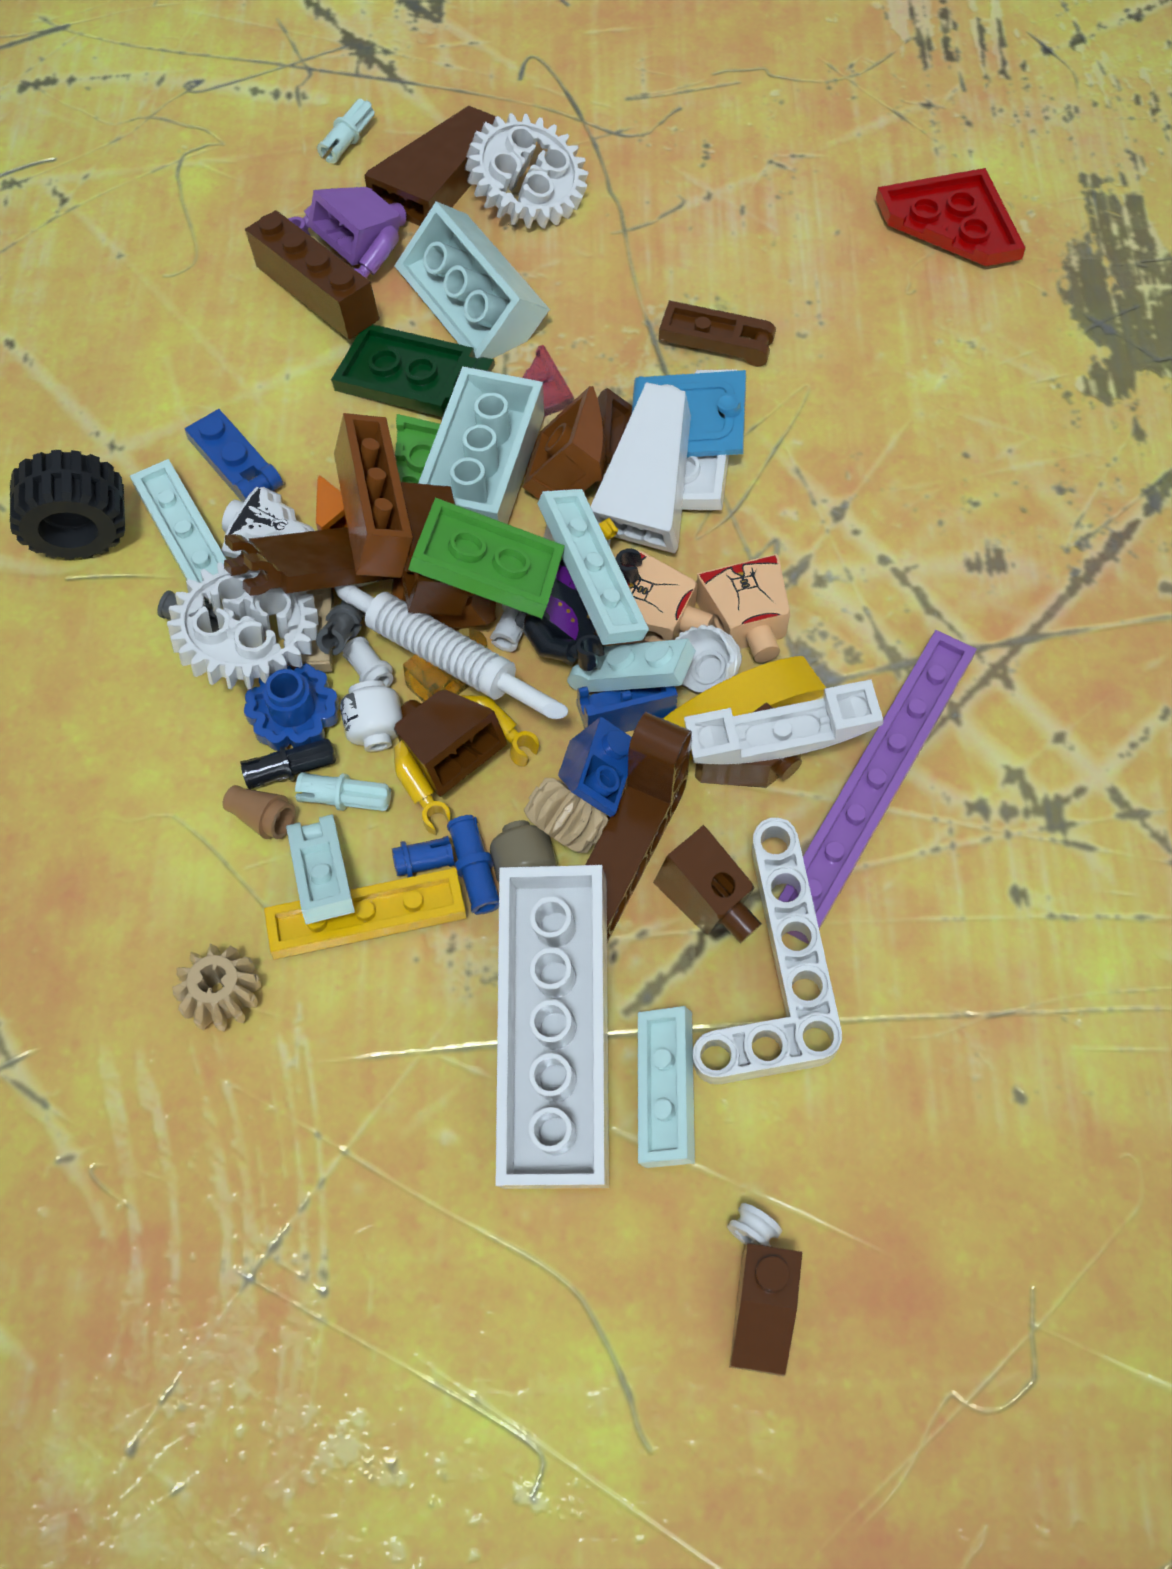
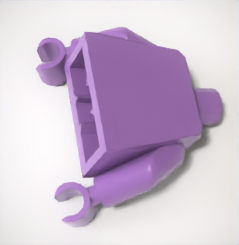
[289,187,406,278]

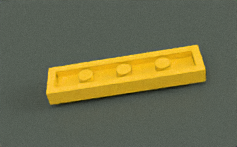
[264,868,467,959]

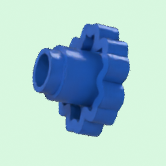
[244,664,339,751]

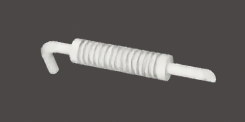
[334,581,568,719]

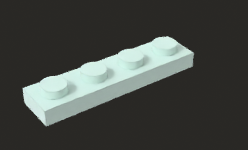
[130,459,226,602]
[537,489,649,645]

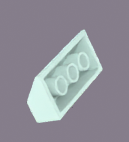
[395,201,550,359]
[418,366,544,524]

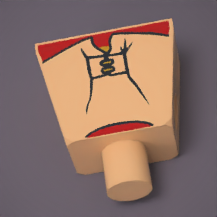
[624,550,714,644]
[696,554,790,662]

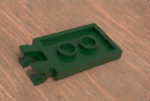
[331,324,495,417]

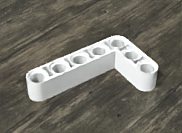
[693,818,842,1084]

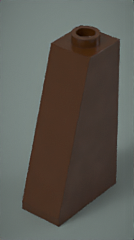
[364,106,496,226]

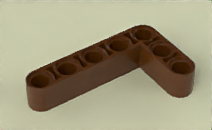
[585,712,692,943]

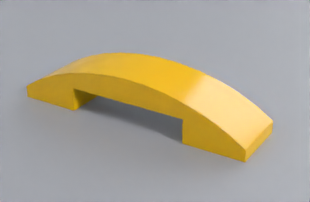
[663,656,826,761]

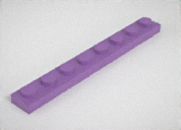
[778,630,977,944]

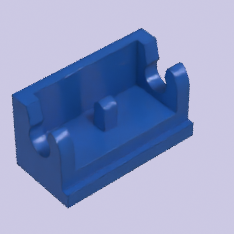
[576,686,678,732]

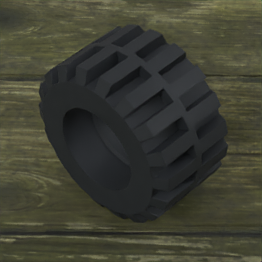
[10,450,125,560]

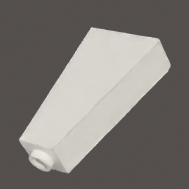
[590,382,691,553]

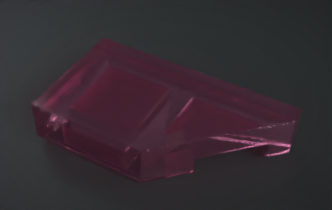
[522,345,574,417]

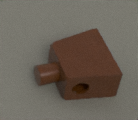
[653,825,762,944]

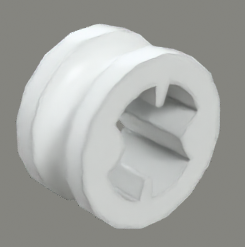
[727,1203,782,1247]

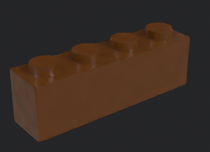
[245,210,380,340]

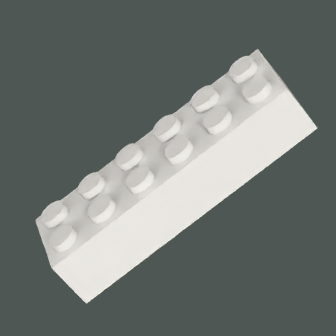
[496,865,609,1189]

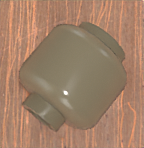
[490,820,557,882]

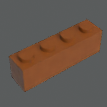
[334,413,413,578]

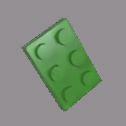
[408,497,565,619]

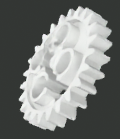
[465,113,588,229]
[167,562,319,689]

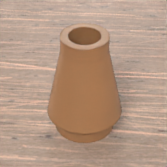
[223,785,296,839]

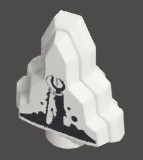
[222,487,315,558]

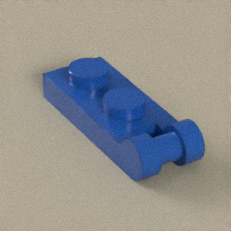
[184,409,283,502]

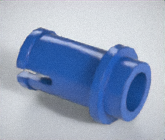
[392,836,454,878]

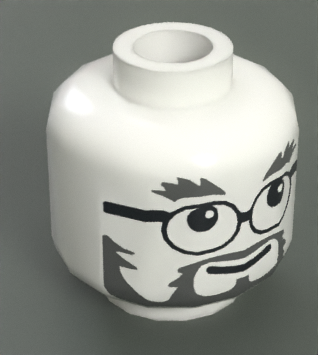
[340,680,403,752]

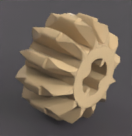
[524,778,608,853]
[172,944,261,1032]

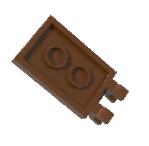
[224,527,397,596]

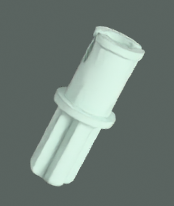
[317,99,375,164]
[295,772,391,811]

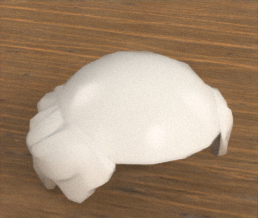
[675,624,742,693]

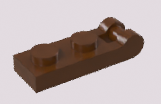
[659,300,776,367]

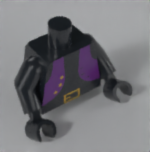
[515,548,642,671]

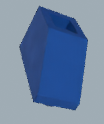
[558,717,632,817]

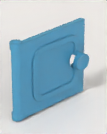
[632,370,746,457]

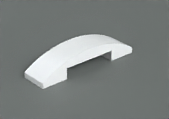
[684,679,883,764]

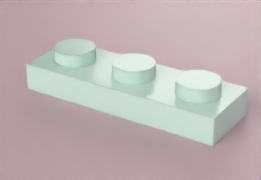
[638,1006,695,1168]

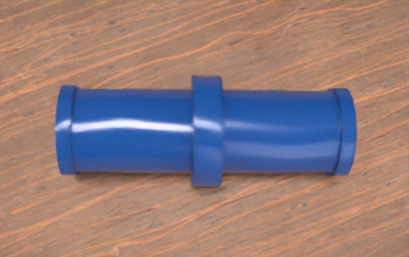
[447,815,499,915]

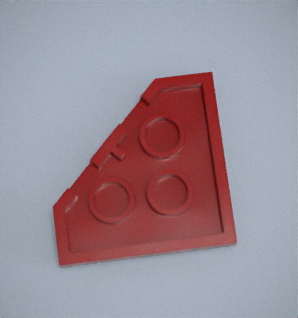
[876,168,1026,266]

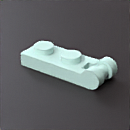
[567,638,696,692]
[286,814,355,924]

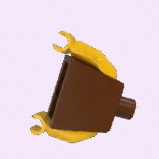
[394,689,539,835]

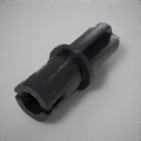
[240,739,336,789]

